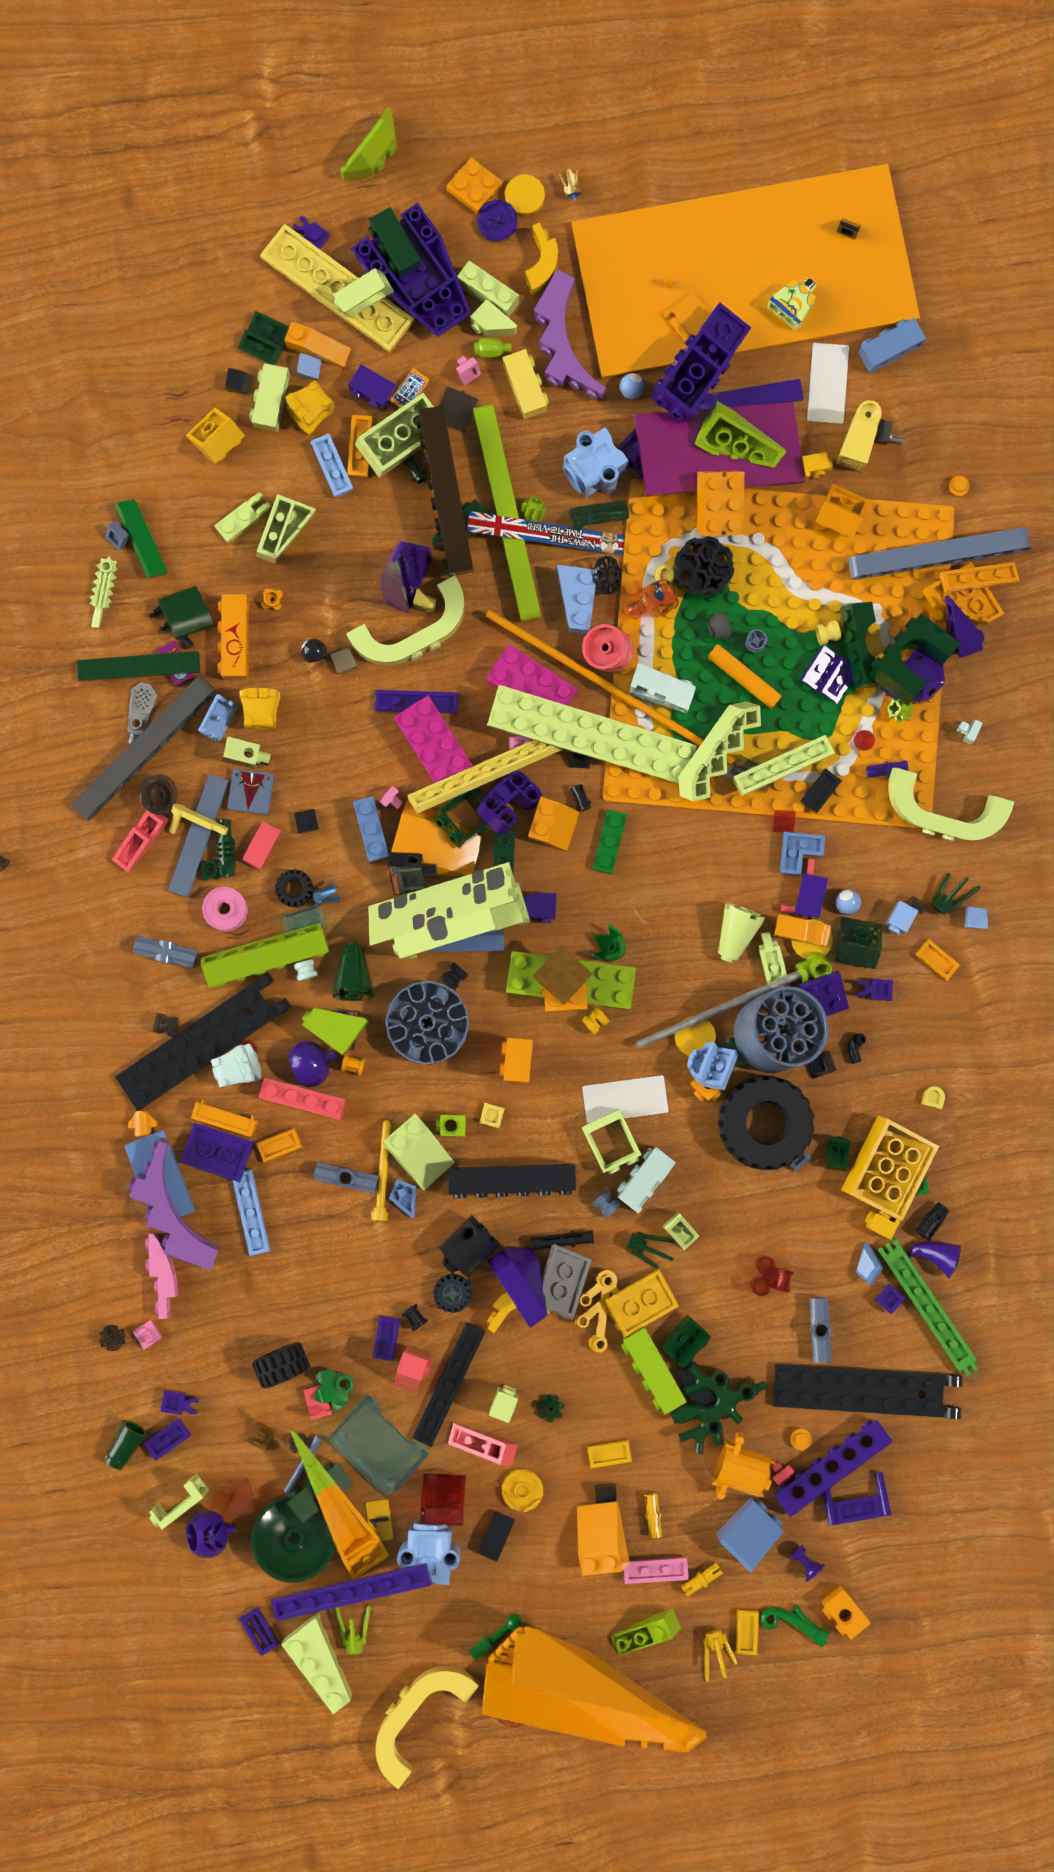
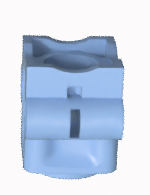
[562,427,628,498]
[397,1519,461,1585]

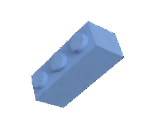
[858,318,926,374]
[353,796,389,864]

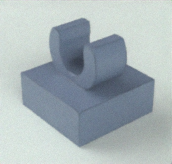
[105,521,129,551]

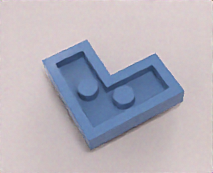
[780,832,825,875]

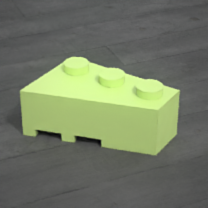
[256,494,316,564]

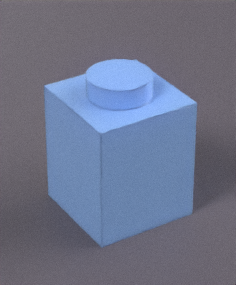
[885,901,918,935]

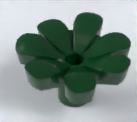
[536,1395,564,1423]

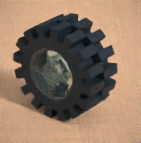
[433,1274,472,1313]

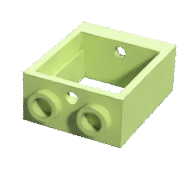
[333,268,394,317]
[582,1109,641,1175]

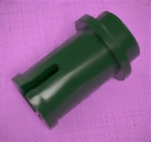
[403,456,427,484]

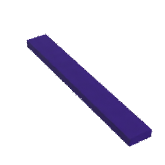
[271,1562,433,1621]

